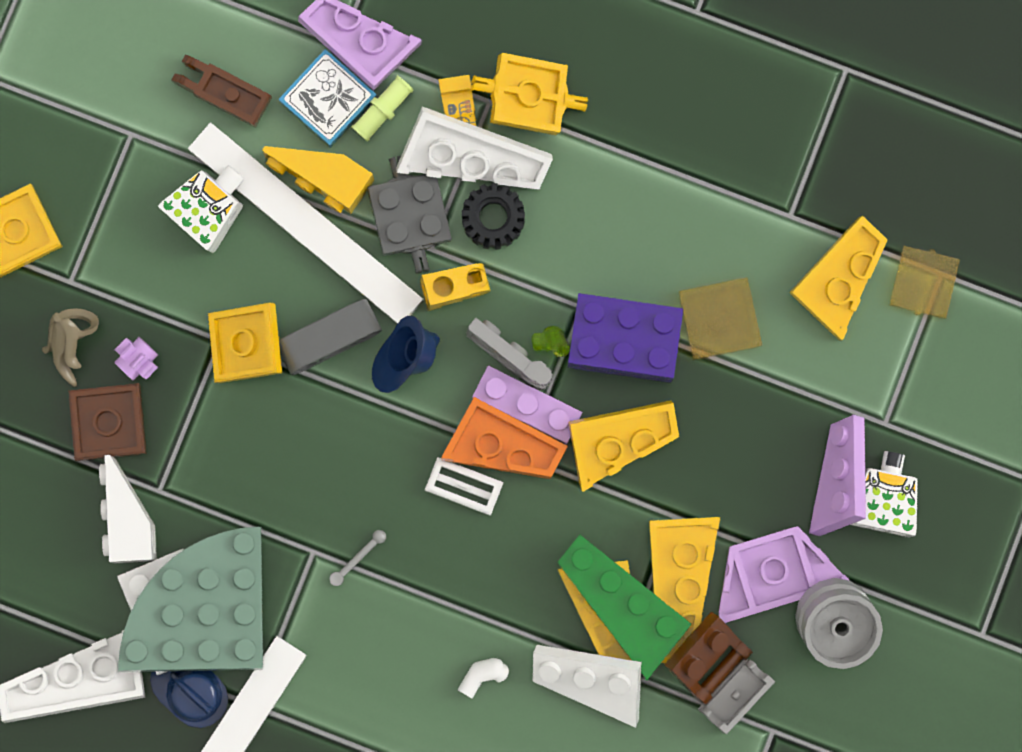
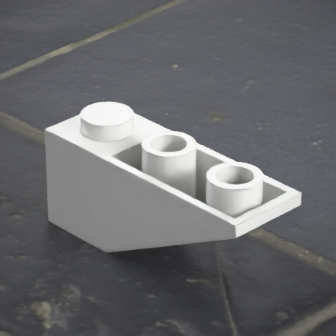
[99,455,157,564]

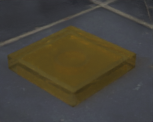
[678,277,762,361]

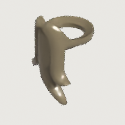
[42,308,99,387]

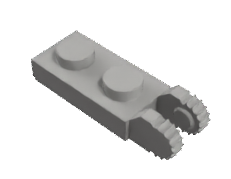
[466,318,553,391]

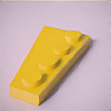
[649,517,720,663]

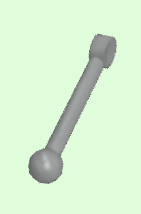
[329,530,386,586]

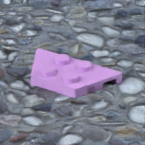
[718,526,849,623]

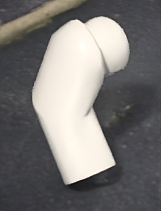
[458,658,509,699]

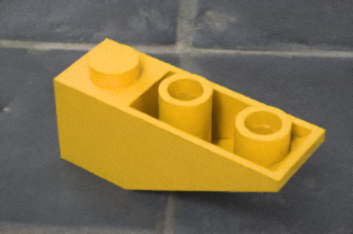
[262,146,374,214]

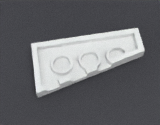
[396,106,553,190]
[0,630,145,723]

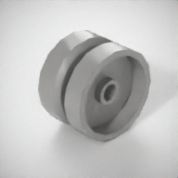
[795,578,883,669]

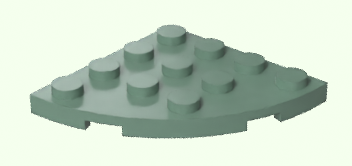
[118,527,263,672]

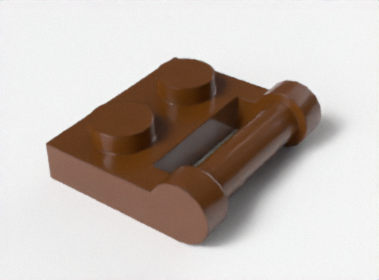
[664,612,753,706]

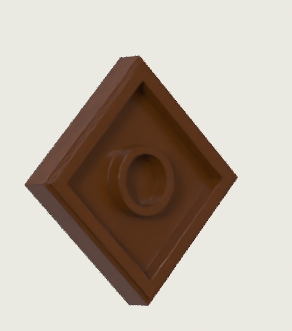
[69,383,147,461]

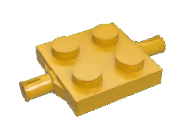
[471,53,588,135]

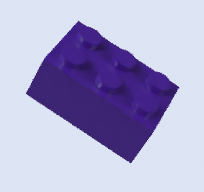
[567,293,684,383]

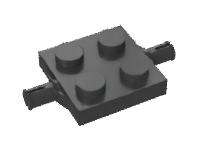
[367,156,452,274]

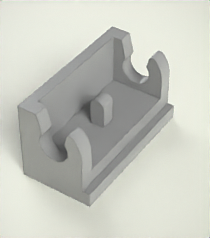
[698,659,775,735]

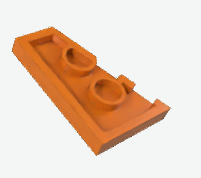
[441,397,568,479]

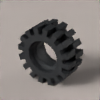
[462,183,525,250]

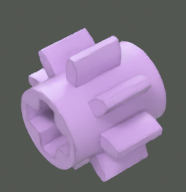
[114,337,158,380]

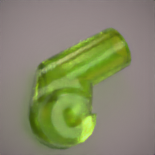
[532,326,570,357]

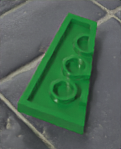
[557,535,692,680]

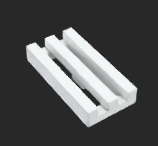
[425,457,503,516]

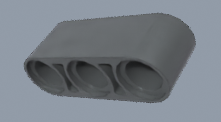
[279,299,382,375]

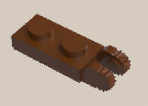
[171,54,272,128]

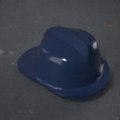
[372,316,440,393]
[150,671,228,728]

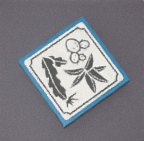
[278,49,377,147]

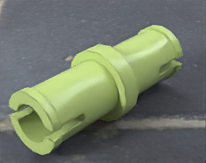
[351,75,414,142]

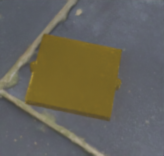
[889,246,960,319]

